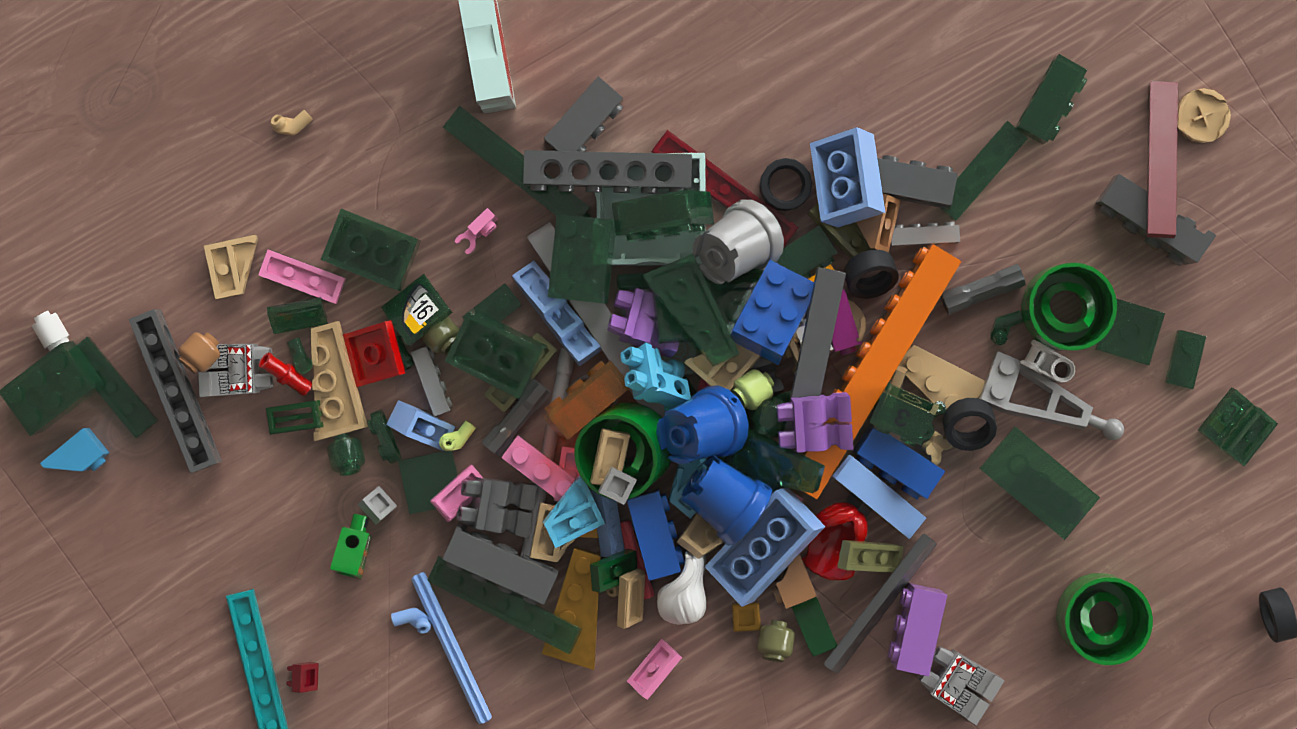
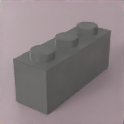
[544,76,624,152]
[877,155,958,210]

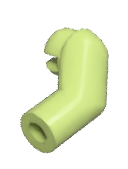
[439,420,476,451]

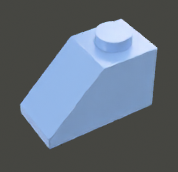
[386,400,455,451]

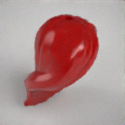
[802,502,868,581]

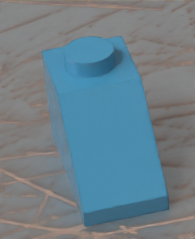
[40,428,110,472]

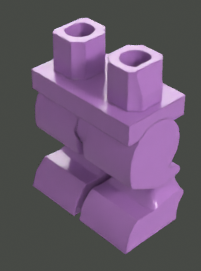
[607,288,690,358]
[776,392,853,452]

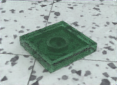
[1095,298,1165,365]
[398,451,458,514]

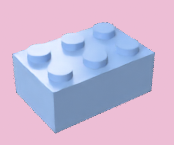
[810,127,885,227]

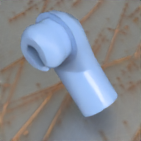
[391,608,432,634]

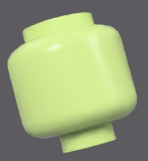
[732,369,774,410]

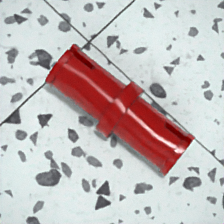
[259,352,312,396]

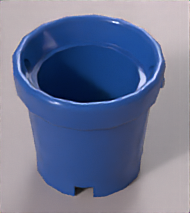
[656,385,749,464]
[680,455,772,546]

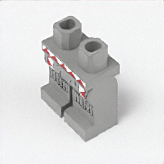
[198,344,274,397]
[918,646,1005,726]

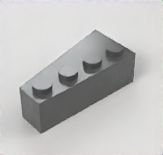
[1096,174,1217,266]
[442,522,558,605]

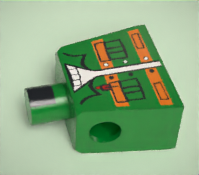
[330,514,372,579]

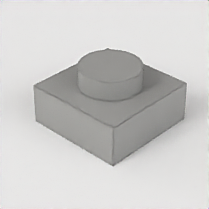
[598,467,637,505]
[357,486,397,525]

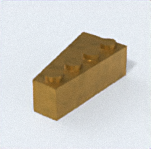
[542,546,601,670]

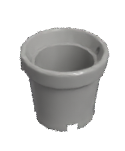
[693,199,784,284]

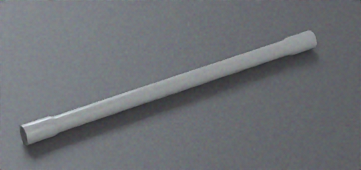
[507,348,575,619]

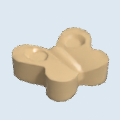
[921,431,953,465]

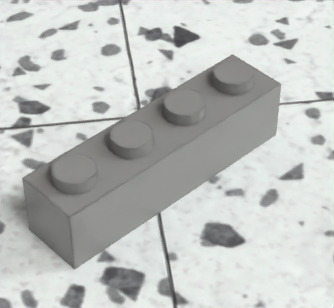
[890,222,960,246]
[411,346,453,417]

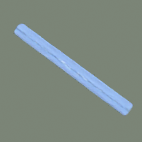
[411,572,492,724]

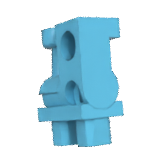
[620,343,691,411]

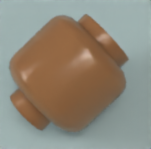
[178,332,220,374]

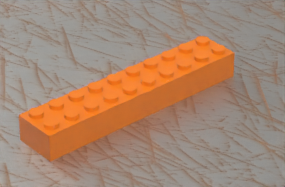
[784,244,962,499]

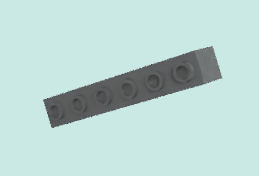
[523,150,692,195]
[129,309,222,473]

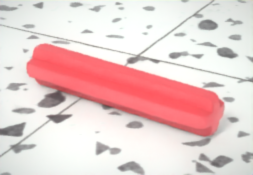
[620,520,654,600]

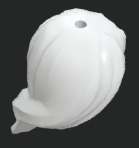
[657,551,707,625]

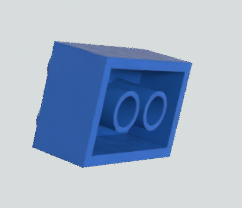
[729,260,814,365]
[852,424,945,500]
[627,488,685,581]

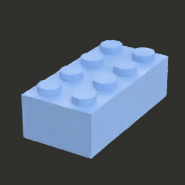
[705,487,825,607]

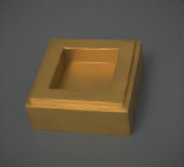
[732,602,761,632]

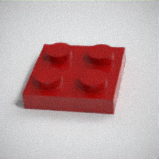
[343,320,406,387]

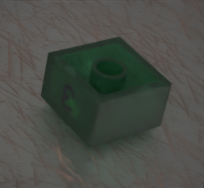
[870,383,939,446]

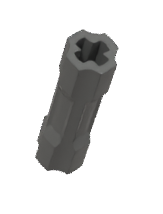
[940,264,1026,315]
[482,379,552,457]

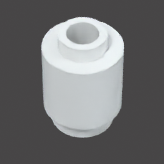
[32,311,70,353]

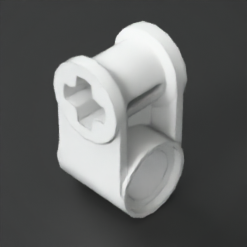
[1019,339,1075,383]

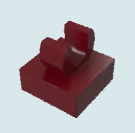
[286,662,319,693]

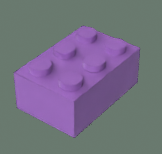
[888,582,947,677]

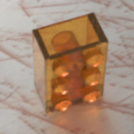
[543,360,629,442]

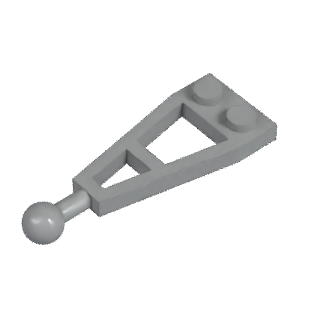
[979,351,1124,440]

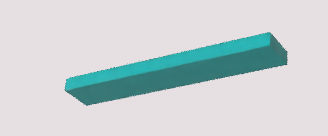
[226,589,288,729]

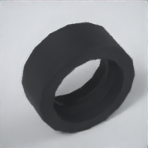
[759,158,812,211]
[844,249,899,299]
[942,398,997,451]
[1259,587,1297,643]

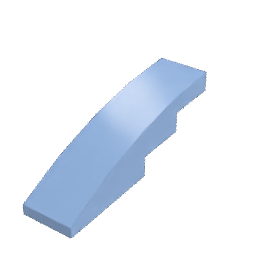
[512,261,602,366]
[832,454,926,539]

